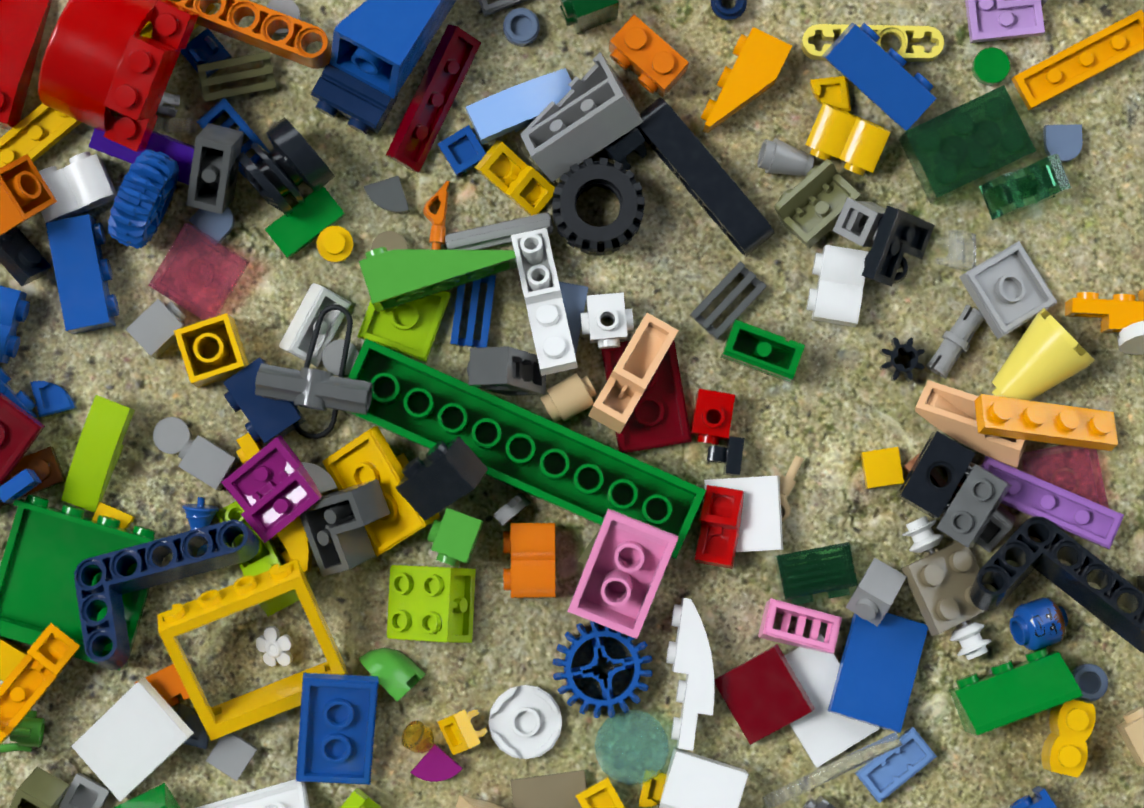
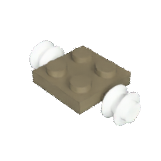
[901,516,992,660]

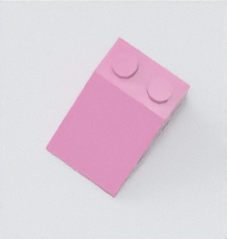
[567,509,678,639]

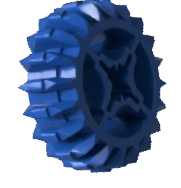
[108,149,179,249]
[553,621,653,718]

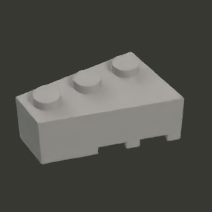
[520,52,644,182]

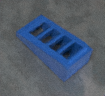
[196,98,270,178]

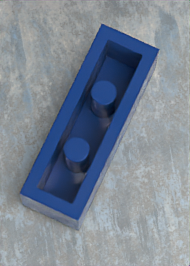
[822,23,937,131]
[46,214,119,334]

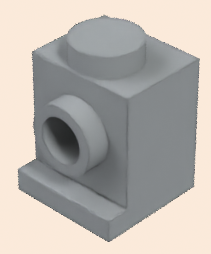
[833,197,886,247]

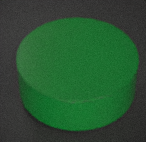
[972,47,1010,86]

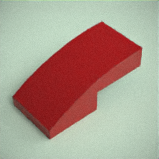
[694,485,744,569]

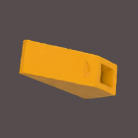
[701,27,792,133]

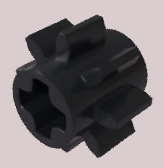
[879,337,925,382]

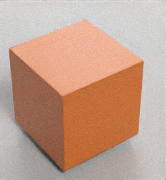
[0,154,57,236]

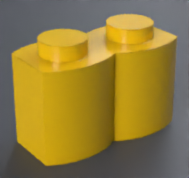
[805,102,891,176]
[1041,700,1096,778]

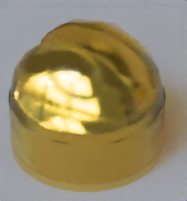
[401,721,434,753]

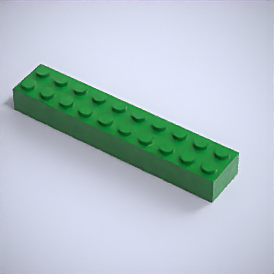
[344,339,706,559]

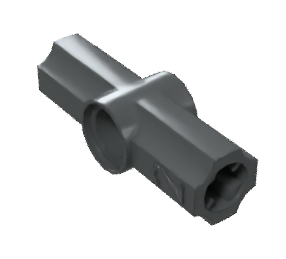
[255,363,373,415]

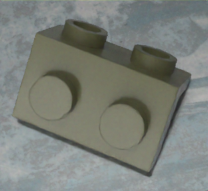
[774,159,863,249]

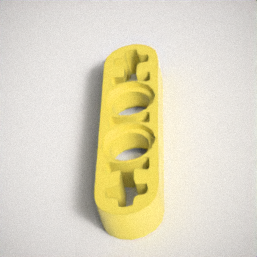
[801,24,944,62]

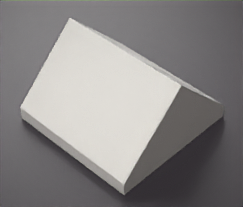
[659,747,748,808]

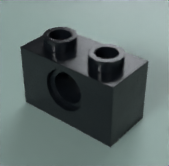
[896,431,976,518]

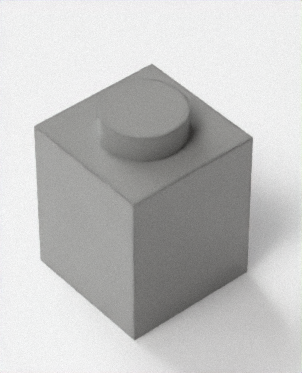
[126,299,186,359]
[178,435,240,491]
[845,558,907,626]

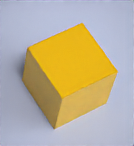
[174,313,249,388]

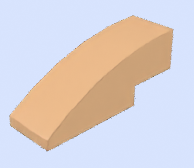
[588,313,679,434]
[915,380,1029,468]

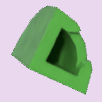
[359,647,426,702]

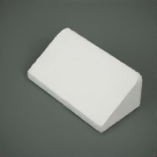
[279,283,352,367]

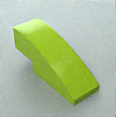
[61,395,135,513]

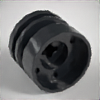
[237,117,335,217]

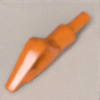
[424,181,450,250]

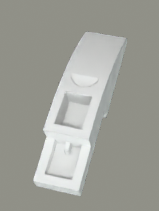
[511,227,578,376]
[666,598,715,751]

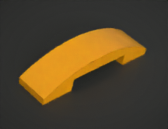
[0,623,81,745]

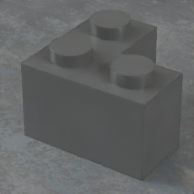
[299,478,390,577]

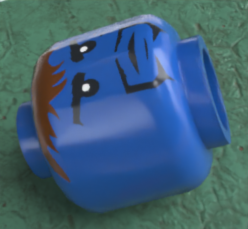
[1010,597,1068,651]

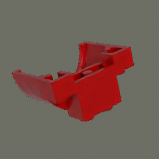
[38,0,199,152]

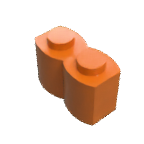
[503,523,556,598]

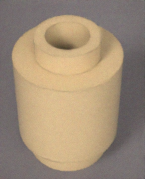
[540,373,597,423]

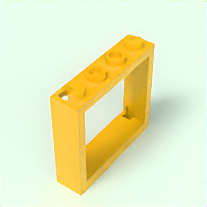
[157,559,348,741]

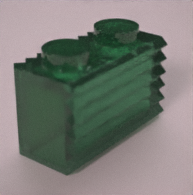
[774,542,858,605]

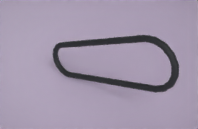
[295,304,353,439]

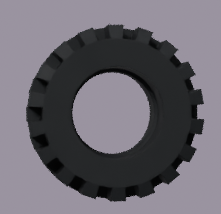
[552,158,645,255]

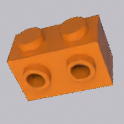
[609,14,689,98]

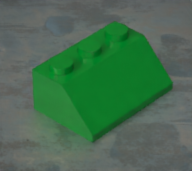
[949,647,1083,736]

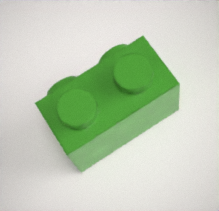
[427,508,484,568]

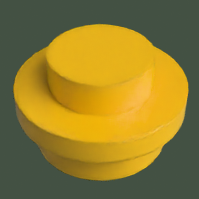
[317,226,354,263]

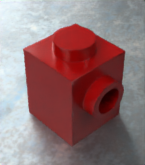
[690,389,736,446]

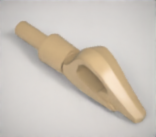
[780,455,804,522]

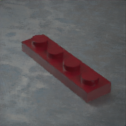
[386,24,481,173]

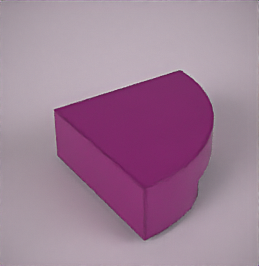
[410,744,463,782]

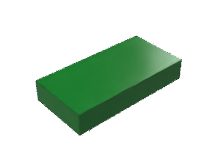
[265,186,346,259]

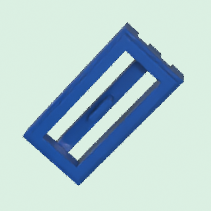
[450,275,496,348]

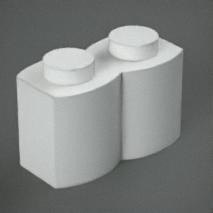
[39,152,117,223]
[806,244,868,327]

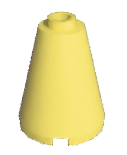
[991,308,1095,401]

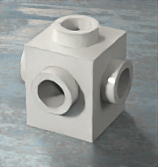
[580,292,634,349]

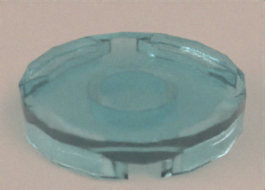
[595,710,669,785]

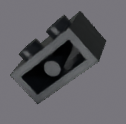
[396,436,488,521]

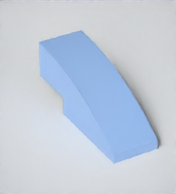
[466,68,572,145]

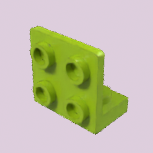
[387,565,476,643]

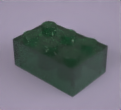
[899,85,1036,204]

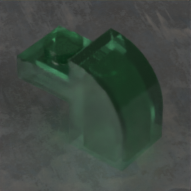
[979,154,1071,220]

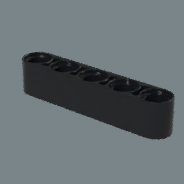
[635,97,775,257]

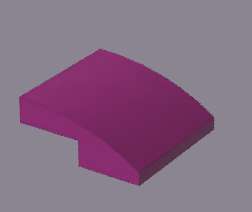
[221,435,322,543]

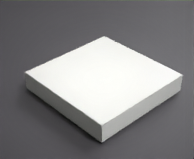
[704,476,783,552]

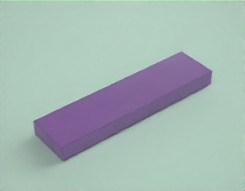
[981,456,1124,549]

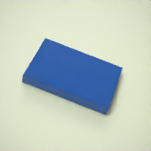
[828,613,928,733]
[296,673,379,785]

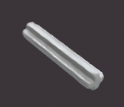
[445,212,553,250]

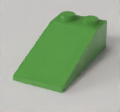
[359,247,517,312]

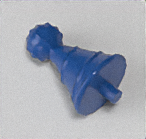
[182,497,219,557]

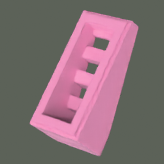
[758,598,842,654]

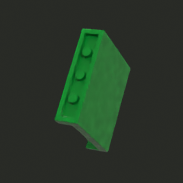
[0,494,158,671]

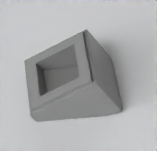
[976,505,1016,553]

